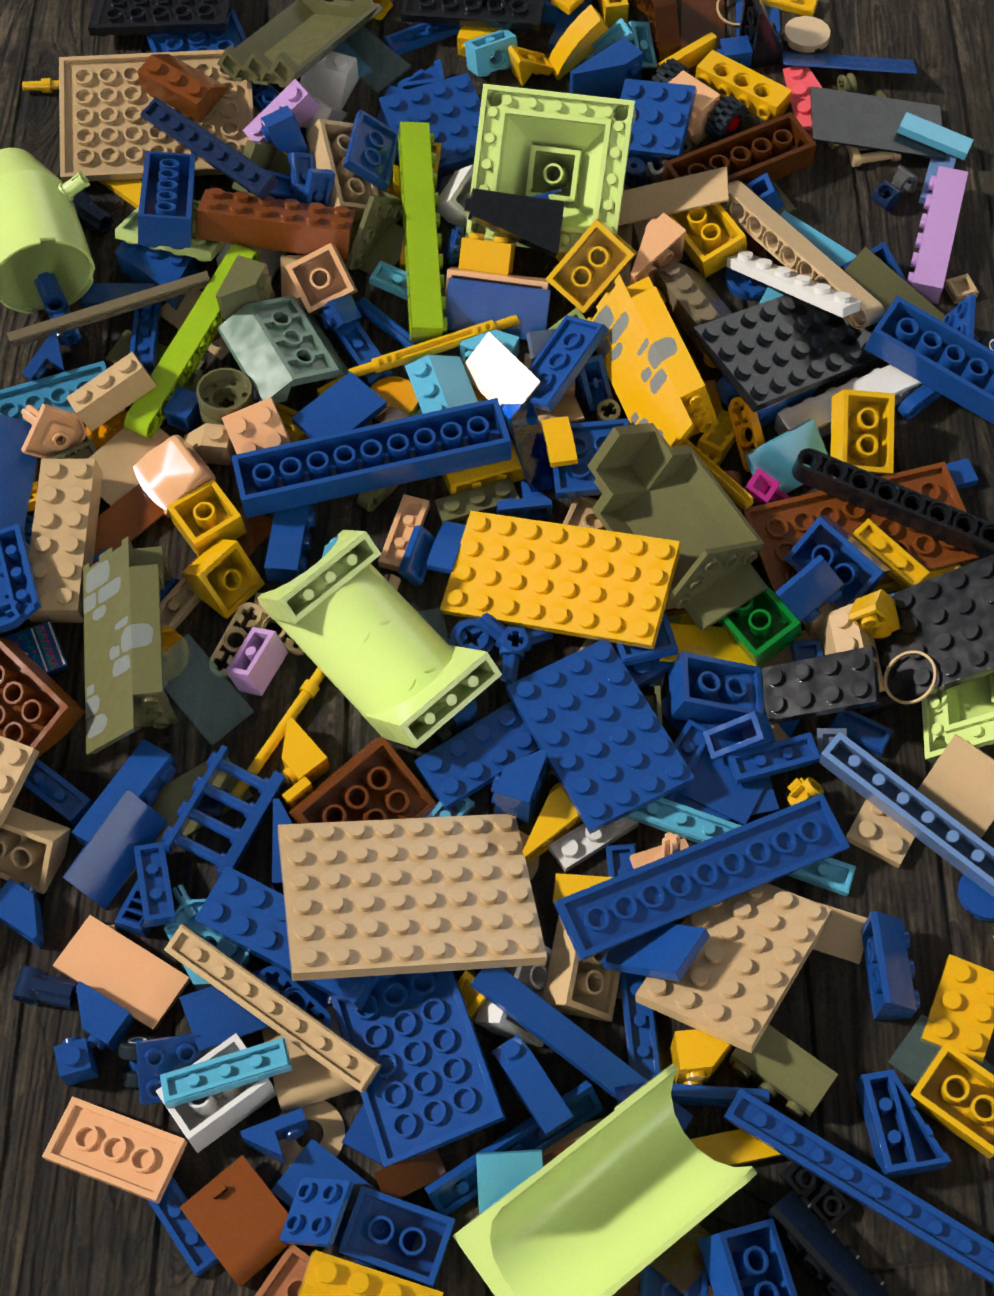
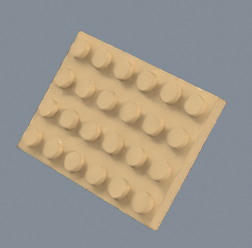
[635,883,832,1053]

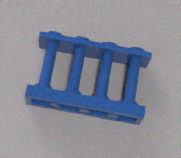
[162,745,285,880]

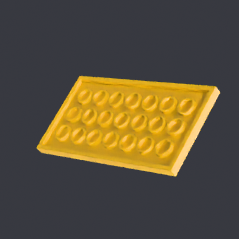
[440,511,682,650]

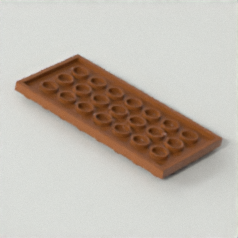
[741,461,982,596]

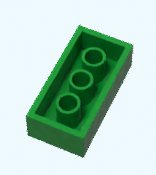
[718,583,802,667]

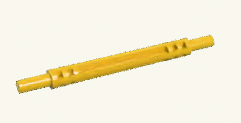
[348,315,519,377]

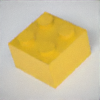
[166,479,247,557]

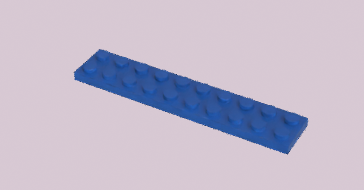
[414,642,673,811]
[554,793,850,961]

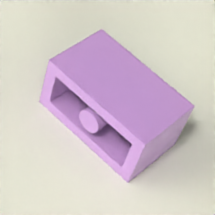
[225,627,288,696]

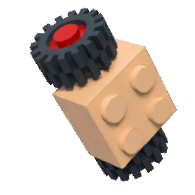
[652,58,748,145]

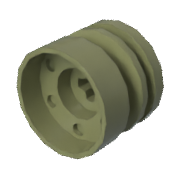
[196,368,254,425]

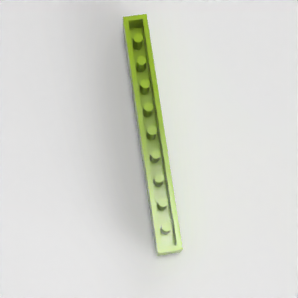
[398,122,447,342]

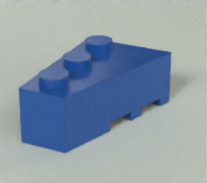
[115,240,198,310]
[855,1069,951,1179]

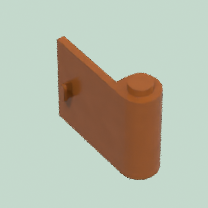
[180,1155,290,1287]

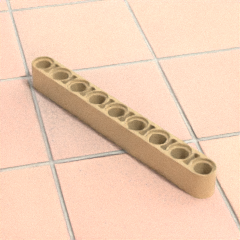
[720,181,884,330]

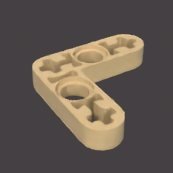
[209,602,305,679]

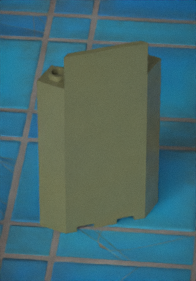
[217,0,384,88]

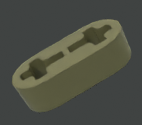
[357,485,398,512]

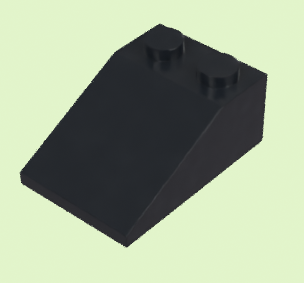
[739,0,783,69]

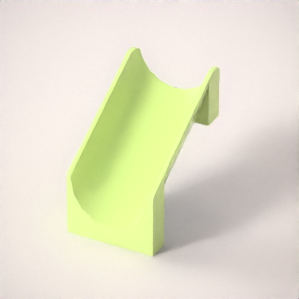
[257,530,502,748]
[453,1063,757,1296]

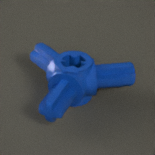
[477,613,553,684]

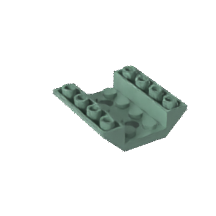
[218,295,348,404]

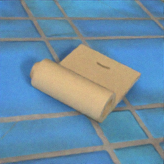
[262,1005,357,1113]

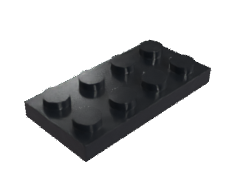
[762,646,881,725]

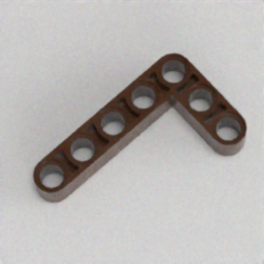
[628,0,681,64]

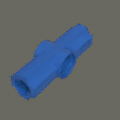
[34,272,82,347]

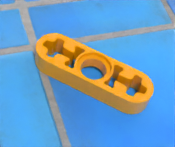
[728,397,765,473]

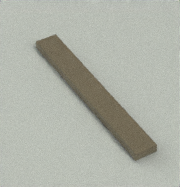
[7,271,210,347]

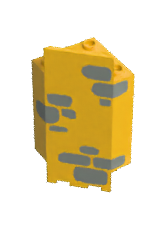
[587,274,719,447]

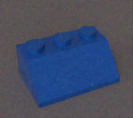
[784,515,890,608]
[861,911,920,1021]

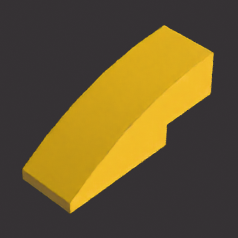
[548,5,609,80]

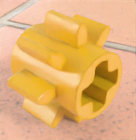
[787,777,824,806]

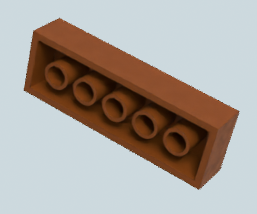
[196,188,356,260]

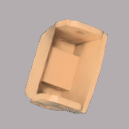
[133,435,216,518]

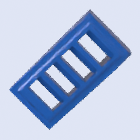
[114,879,150,938]

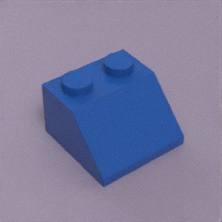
[775,555,845,624]
[491,749,548,826]

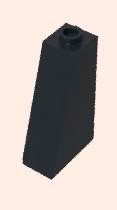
[464,188,565,258]

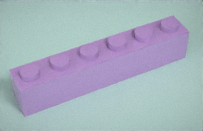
[907,166,968,304]

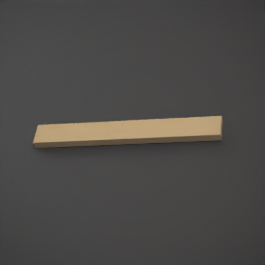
[164,924,382,1093]

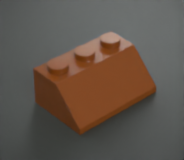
[137,54,228,123]

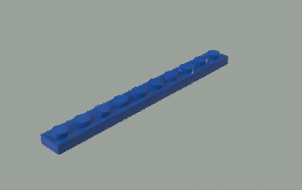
[723,1088,994,1285]

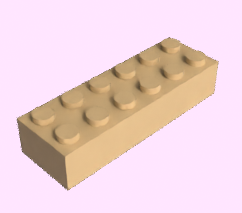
[28,459,103,623]

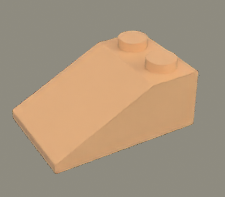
[629,213,686,286]

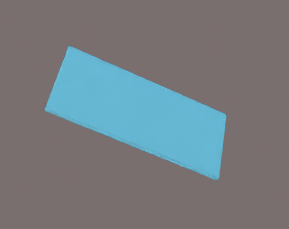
[780,210,857,267]

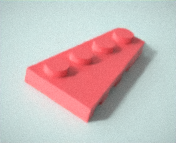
[783,66,822,142]

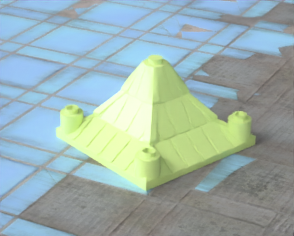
[465,84,636,253]

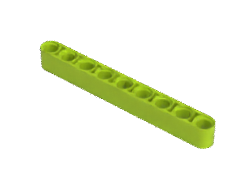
[124,244,260,439]

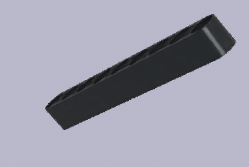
[792,448,994,558]

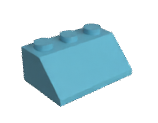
[405,355,478,414]

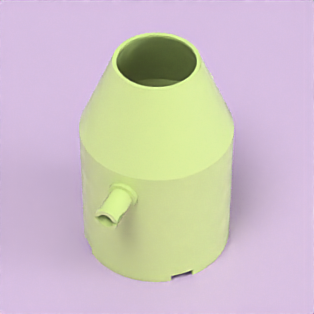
[0,148,95,314]

